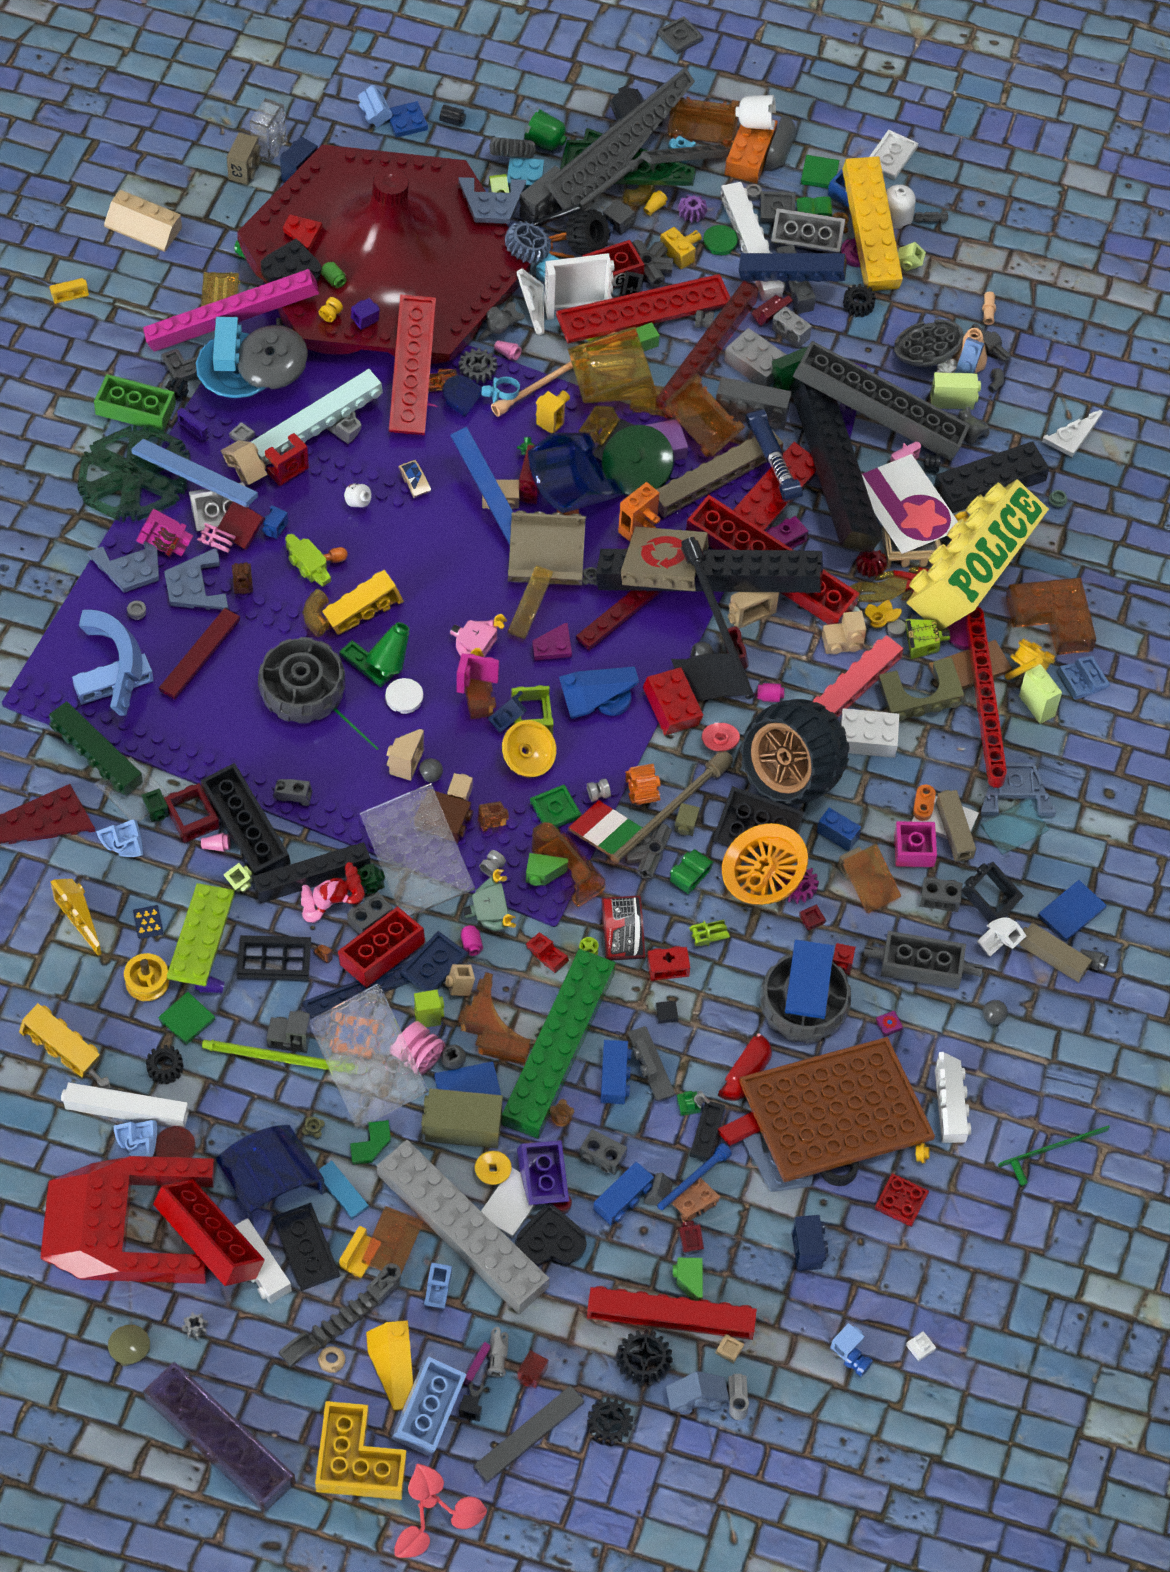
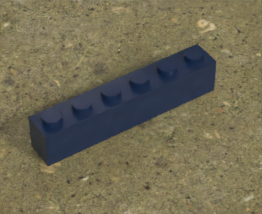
[739,253,847,282]

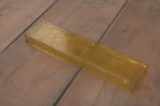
[508,565,554,639]

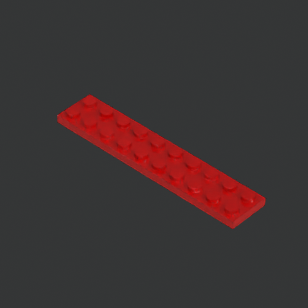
[556,274,732,343]

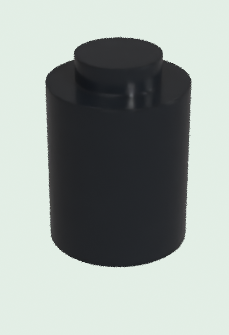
[439,104,466,126]

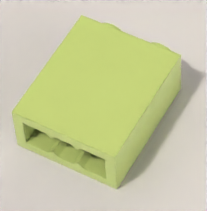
[930,372,981,410]
[1019,664,1062,724]

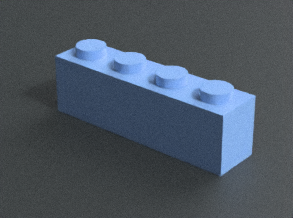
[72,653,153,705]

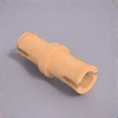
[982,292,996,325]

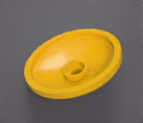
[502,720,556,777]

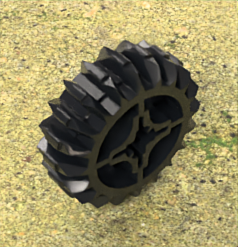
[616,1329,673,1387]

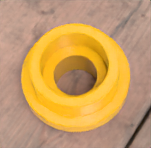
[916,1143,930,1163]

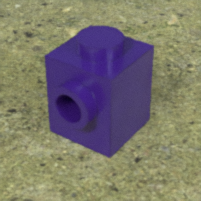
[351,298,380,329]

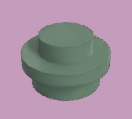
[1049,490,1067,507]

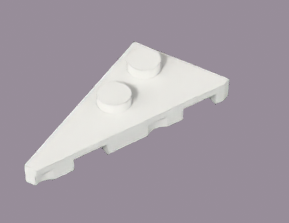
[517,269,544,336]

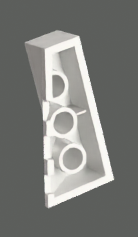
[935,1052,971,1143]

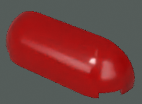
[718,1033,772,1101]

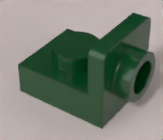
[141,788,169,822]

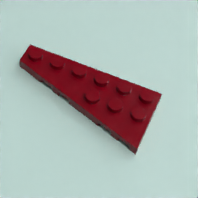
[0,784,95,844]

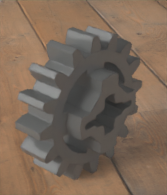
[459,348,498,384]

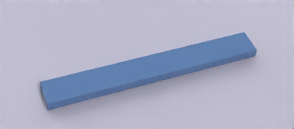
[132,439,258,508]

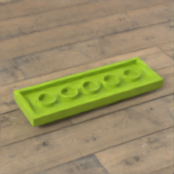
[167,883,235,986]

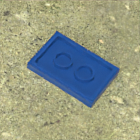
[1038,880,1107,942]
[434,1061,501,1095]

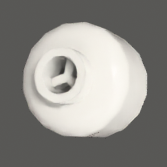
[344,484,372,507]

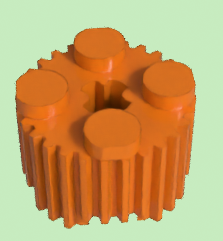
[625,764,661,805]

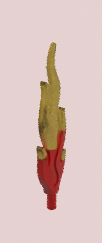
[849,567,929,602]

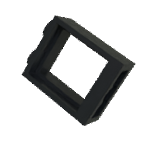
[961,862,1024,923]

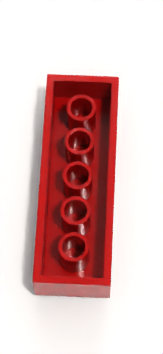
[733,442,817,532]
[153,1179,265,1286]

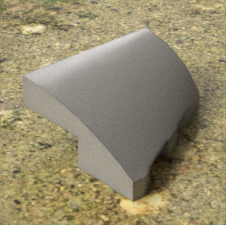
[326,411,362,444]

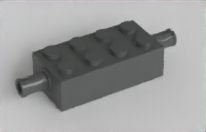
[863,931,983,989]

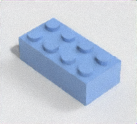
[391,1356,466,1457]

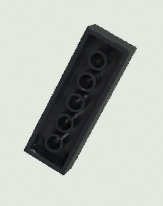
[934,441,1049,513]
[200,763,291,876]

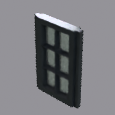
[237,935,311,981]

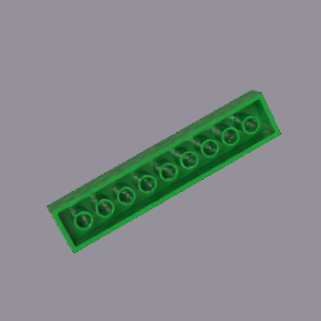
[502,949,616,1139]

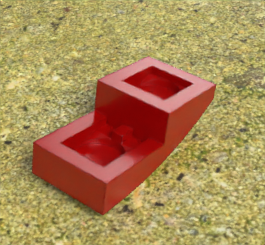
[526,932,569,973]

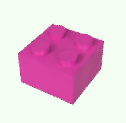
[894,821,937,867]

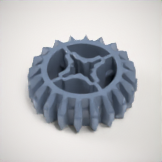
[504,221,551,264]

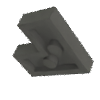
[161,348,198,381]

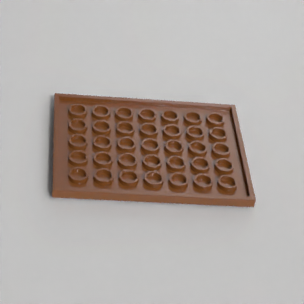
[739,1037,935,1182]

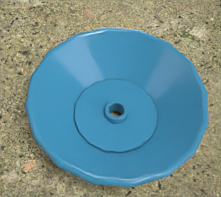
[196,332,272,398]

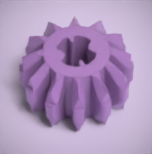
[678,194,708,223]

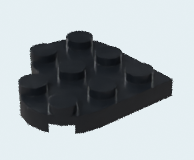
[261,238,322,282]
[516,1203,587,1267]

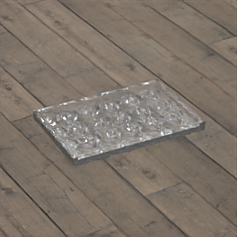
[360,783,475,917]
[309,984,429,1129]

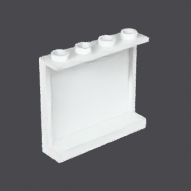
[544,253,614,320]

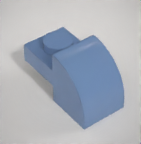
[424,1262,452,1310]

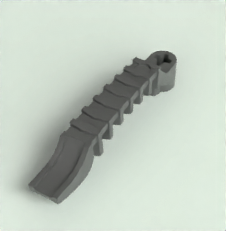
[279,1263,401,1368]

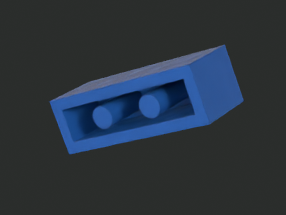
[600,1040,632,1104]
[593,1161,654,1226]

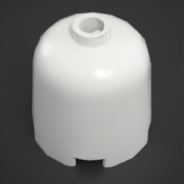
[736,95,776,130]
[886,185,916,229]

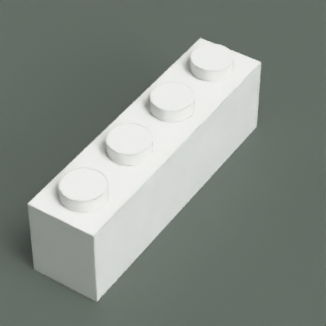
[235,1218,292,1304]

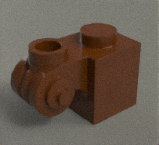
[232,562,253,594]

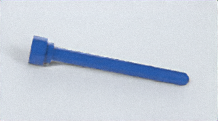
[657,1143,732,1210]

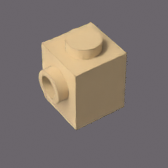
[447,773,473,801]
[446,964,475,996]

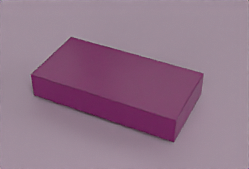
[463,1342,491,1386]

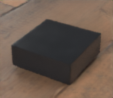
[656,1001,678,1023]

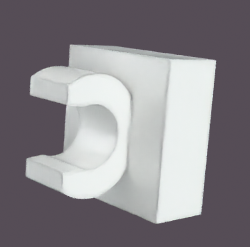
[906,1331,936,1362]

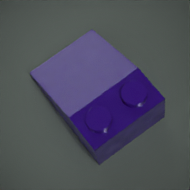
[517,1140,569,1205]

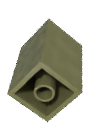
[421,1088,503,1149]

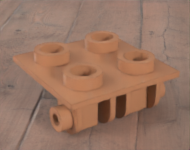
[671,1177,720,1222]

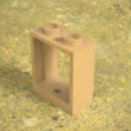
[728,592,779,629]

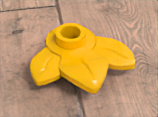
[865,600,902,628]

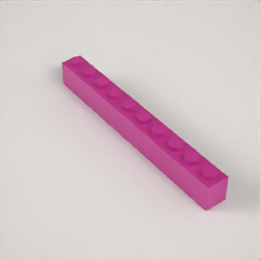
[143,269,319,352]

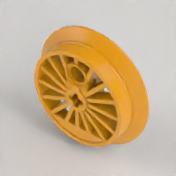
[722,823,808,905]

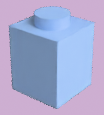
[830,1323,865,1361]

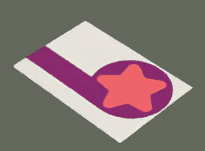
[862,454,958,554]

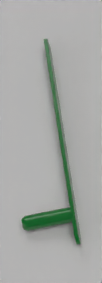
[998,1125,1110,1186]

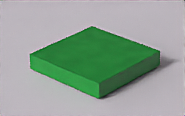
[801,155,840,189]
[530,784,581,832]
[158,992,216,1045]

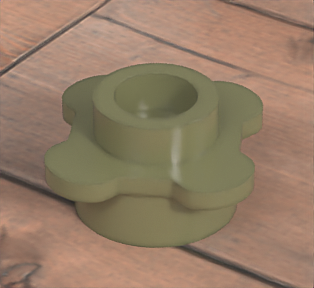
[302,1117,325,1138]

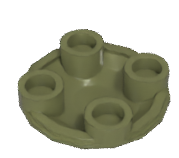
[108,1325,150,1366]

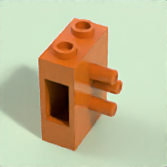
[618,482,660,542]

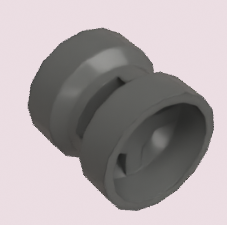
[695,310,714,329]

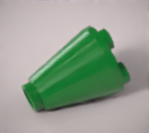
[366,622,410,677]

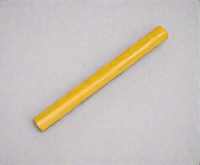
[1005,657,1043,680]

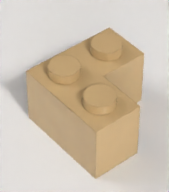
[220,440,267,485]
[822,611,866,654]

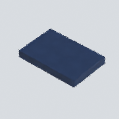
[400,931,469,992]

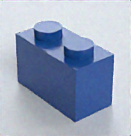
[817,807,861,852]

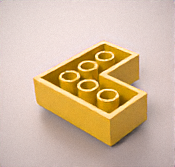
[315,1401,407,1500]

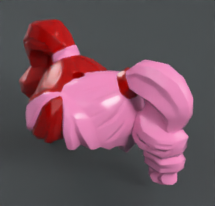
[301,862,365,923]

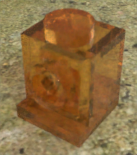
[478,801,509,832]

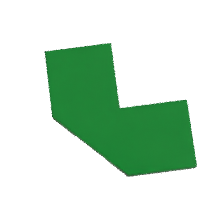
[350,1120,391,1165]

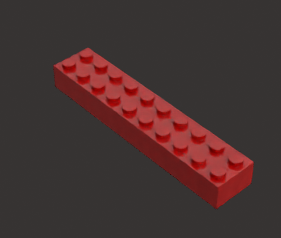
[686,494,860,625]

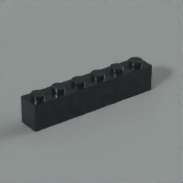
[252,842,371,904]

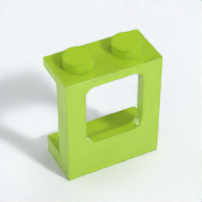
[511,685,554,735]

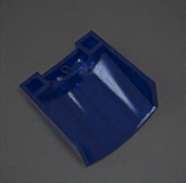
[528,433,623,513]
[216,1125,325,1226]

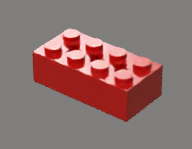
[338,906,425,987]

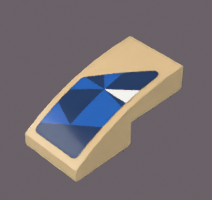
[398,460,431,498]

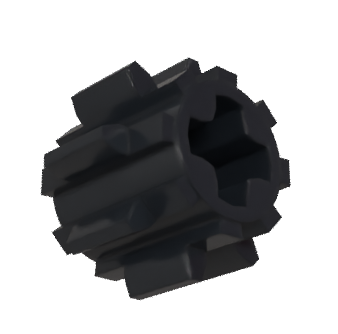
[166,377,189,401]

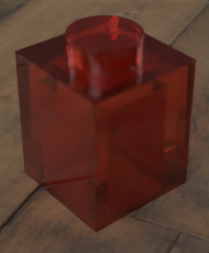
[517,1350,549,1388]

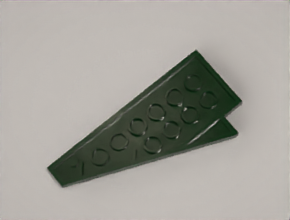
[560,128,696,186]

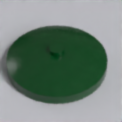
[602,425,675,496]

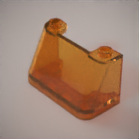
[667,97,740,147]
[664,373,745,457]
[532,822,605,907]

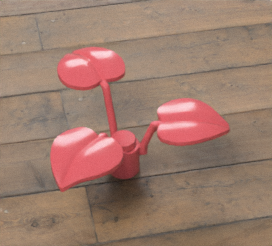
[394,1464,487,1558]

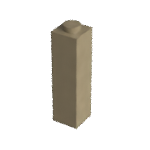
[936,790,976,862]
[1019,922,1092,983]

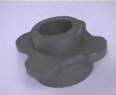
[582,567,597,585]

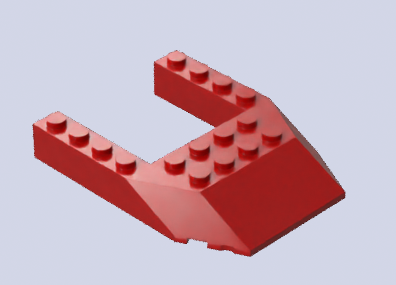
[40,1156,215,1284]

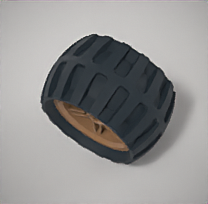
[740,699,850,804]

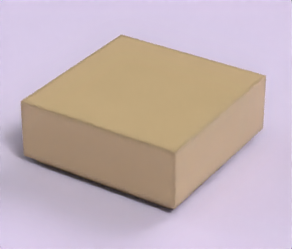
[715,1334,744,1364]

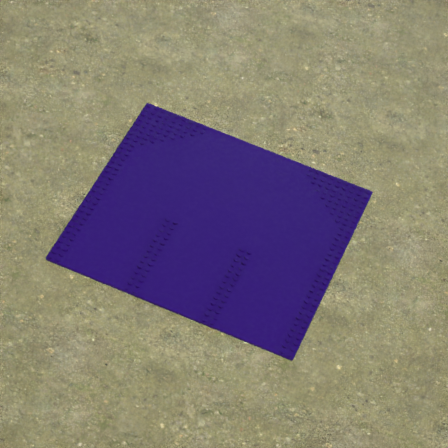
[2,282,772,927]

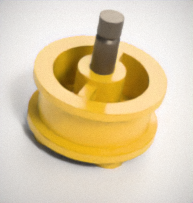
[1010,638,1056,686]
[124,953,169,1001]

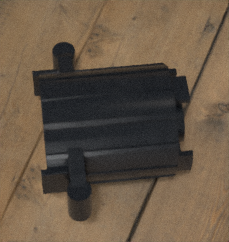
[609,86,644,129]

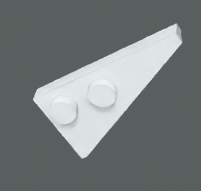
[1042,410,1103,457]

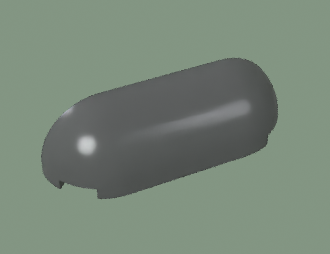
[765,115,796,171]

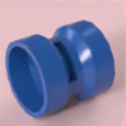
[844,1348,873,1377]

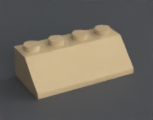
[104,190,182,252]

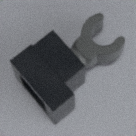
[459,1382,484,1422]

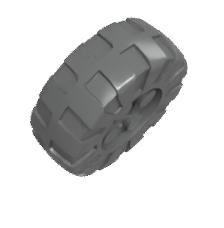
[258,637,346,723]
[760,954,851,1044]

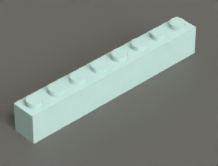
[251,369,383,466]

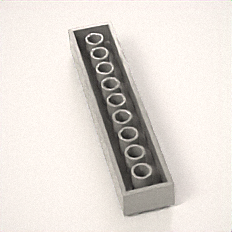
[377,1140,550,1314]

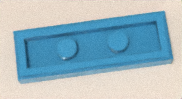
[315,1161,369,1220]

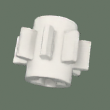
[937,358,958,373]

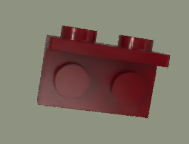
[751,295,793,327]

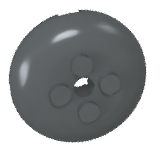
[894,319,964,367]
[237,325,308,389]

